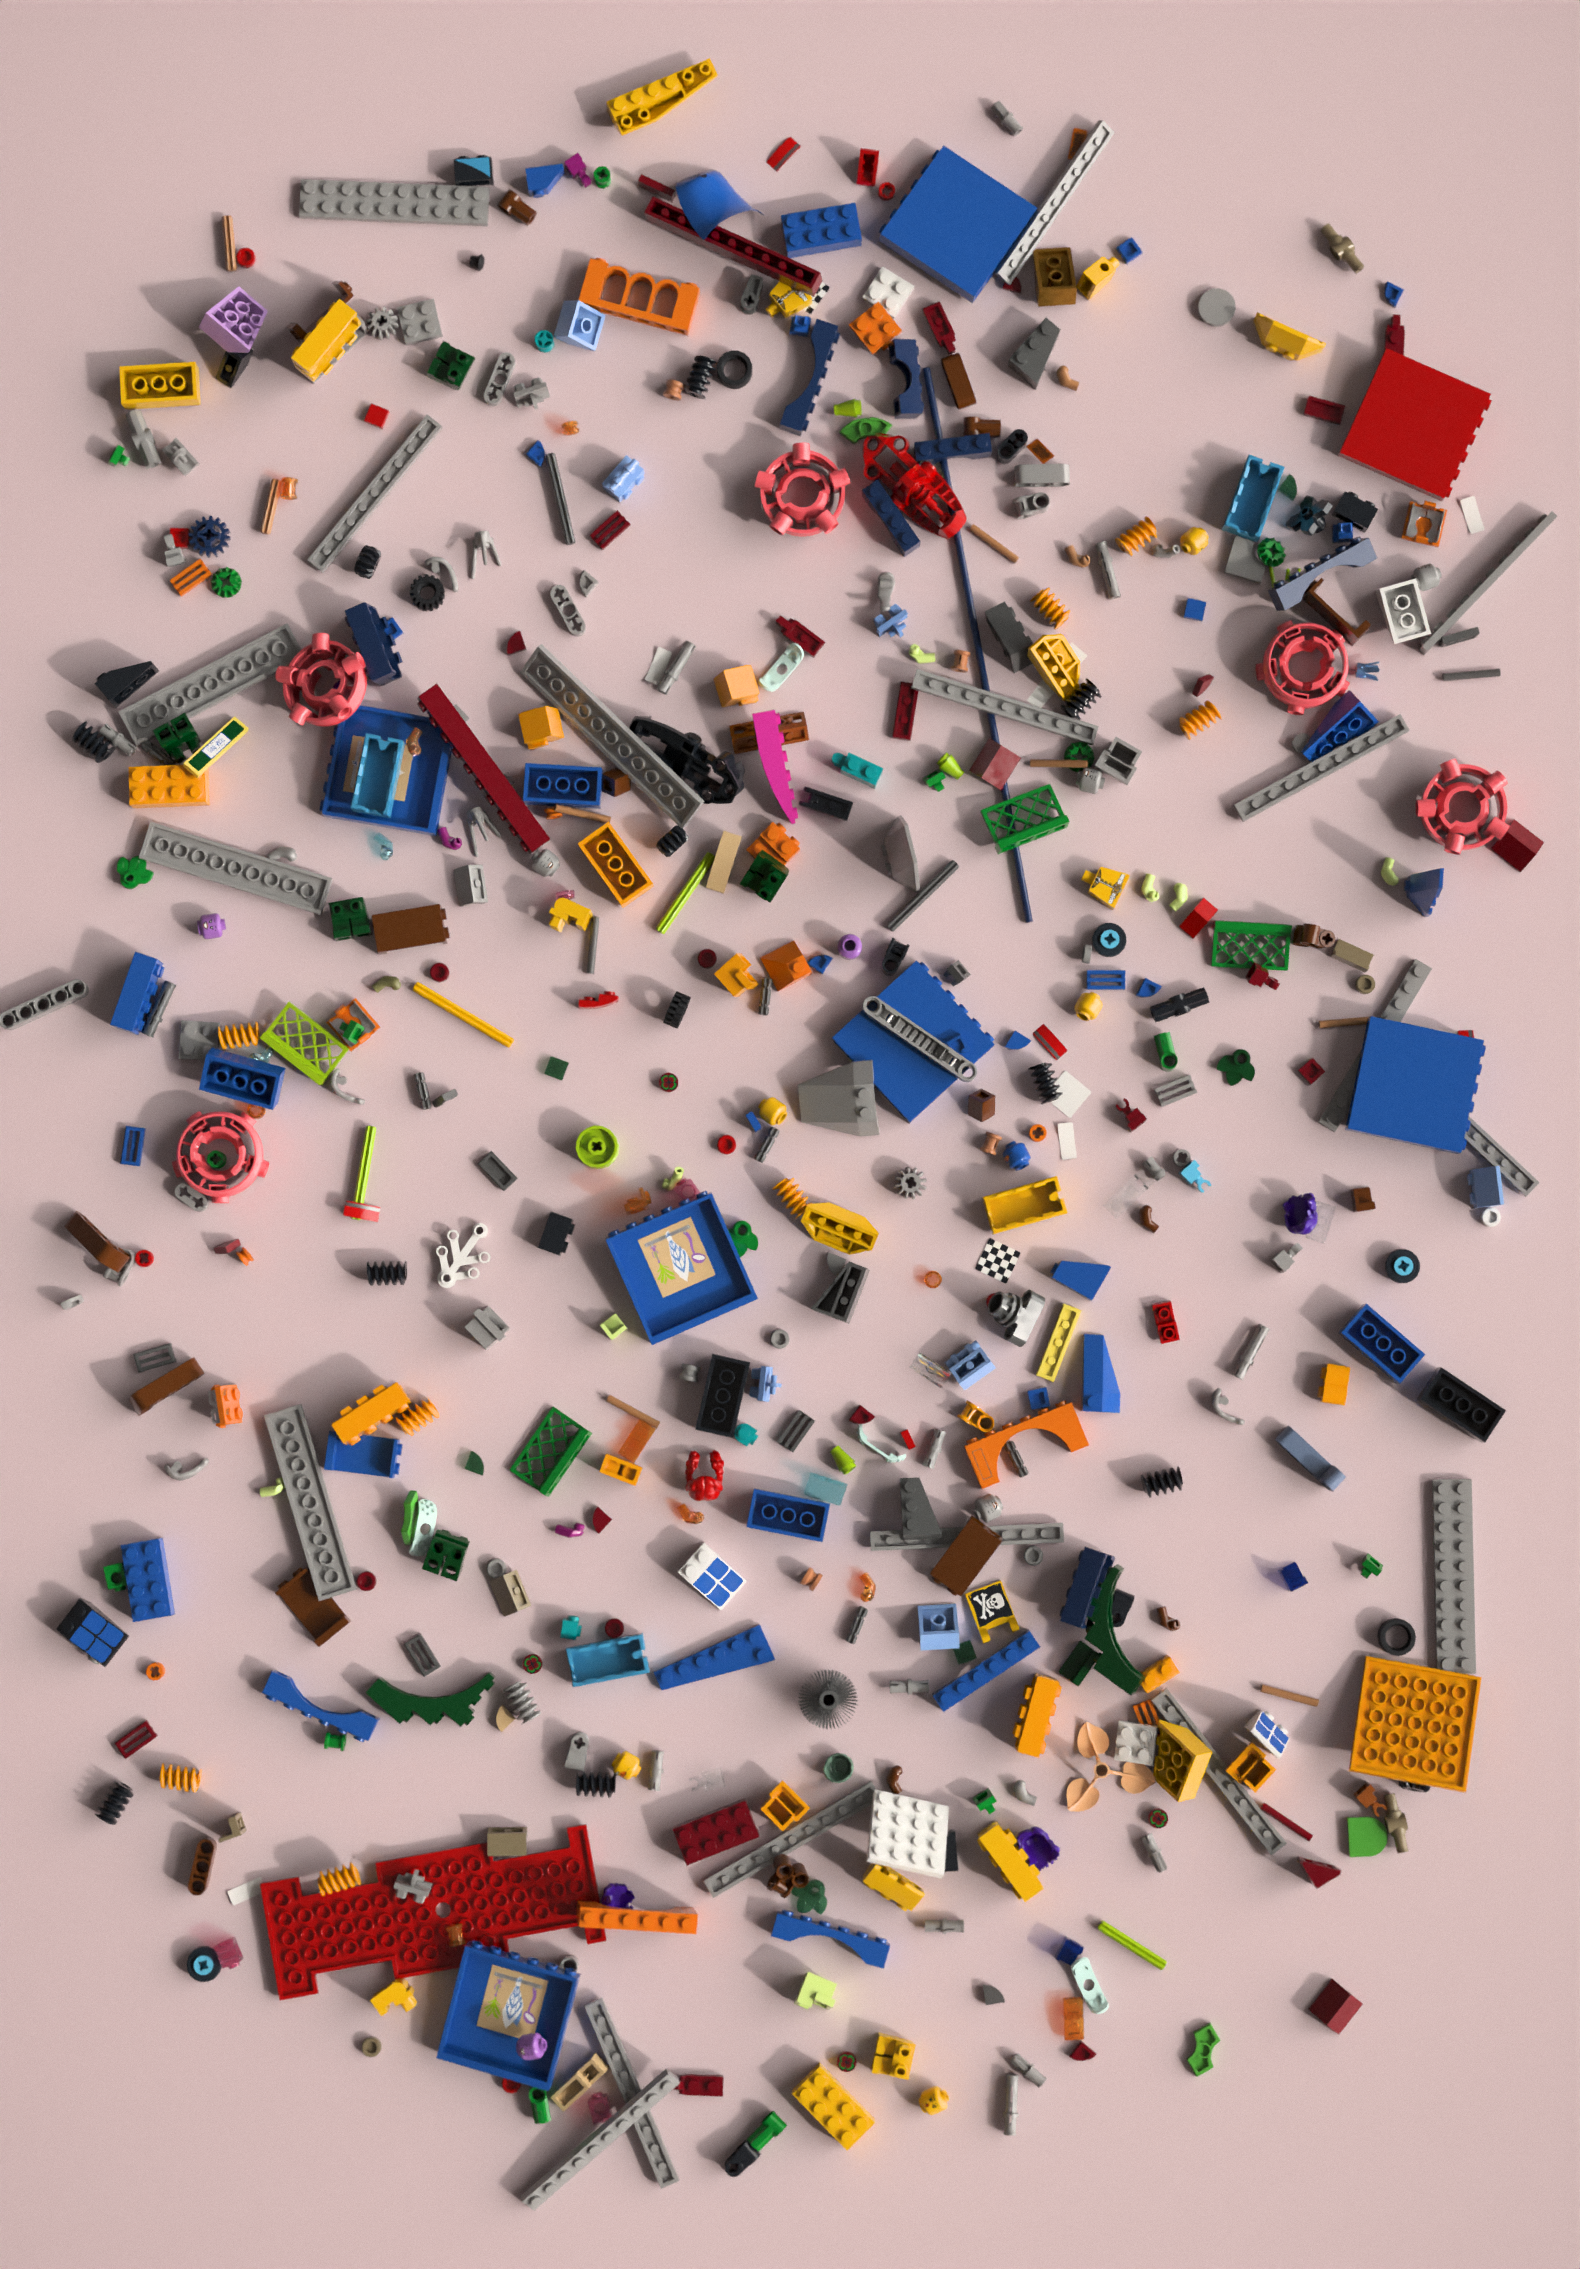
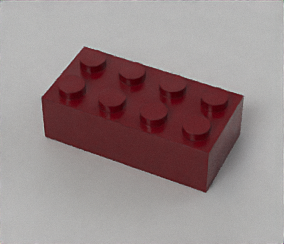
[673,1798,760,1866]

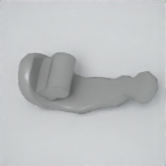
[425,557,458,592]
[877,572,895,611]
[330,1069,365,1104]
[1212,1388,1245,1425]
[164,1458,209,1481]

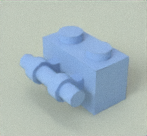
[602,455,645,502]
[945,1340,996,1390]

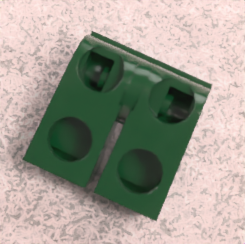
[427,340,475,390]
[153,713,201,764]
[740,850,789,903]
[329,897,372,941]
[422,1529,470,1582]

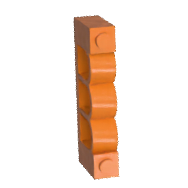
[579,258,700,336]

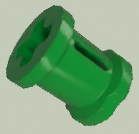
[594,166,611,189]
[207,1150,227,1169]
[324,1732,347,1752]

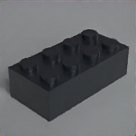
[695,1354,750,1438]
[1416,1367,1506,1443]

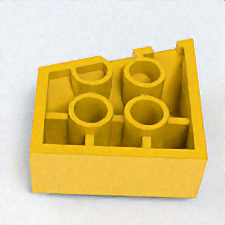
[1153,1720,1212,1802]
[862,1863,925,1911]

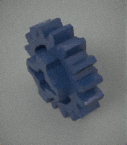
[189,516,231,558]

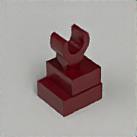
[1245,962,1280,990]
[1116,1098,1147,1133]

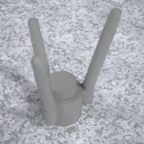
[471,531,501,579]
[466,807,501,857]

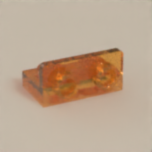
[623,1187,652,1216]

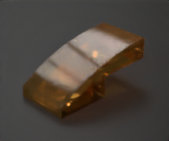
[618,1419,656,1463]
[1063,1997,1084,2040]

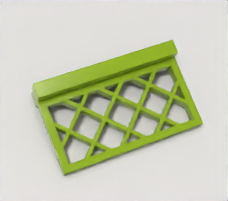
[260,1001,349,1085]

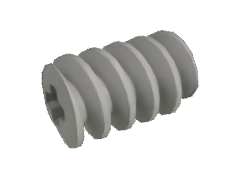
[503,1681,541,1724]

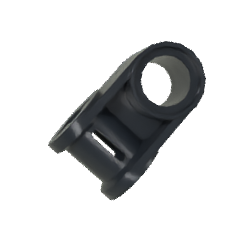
[881,938,910,976]
[1112,1589,1135,1627]
[724,2140,761,2177]

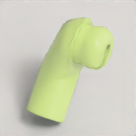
[1141,874,1159,902]
[662,1167,684,1191]
[260,1477,285,1497]

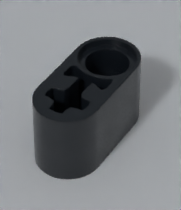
[996,429,1028,464]

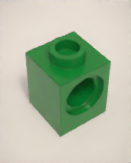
[103,1562,127,1592]

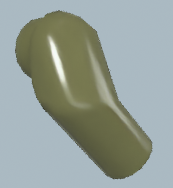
[372,976,401,993]

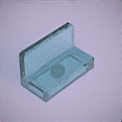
[804,1472,848,1506]

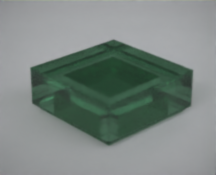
[544,1056,569,1081]
[953,1640,977,1665]

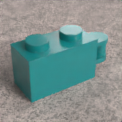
[832,753,883,789]

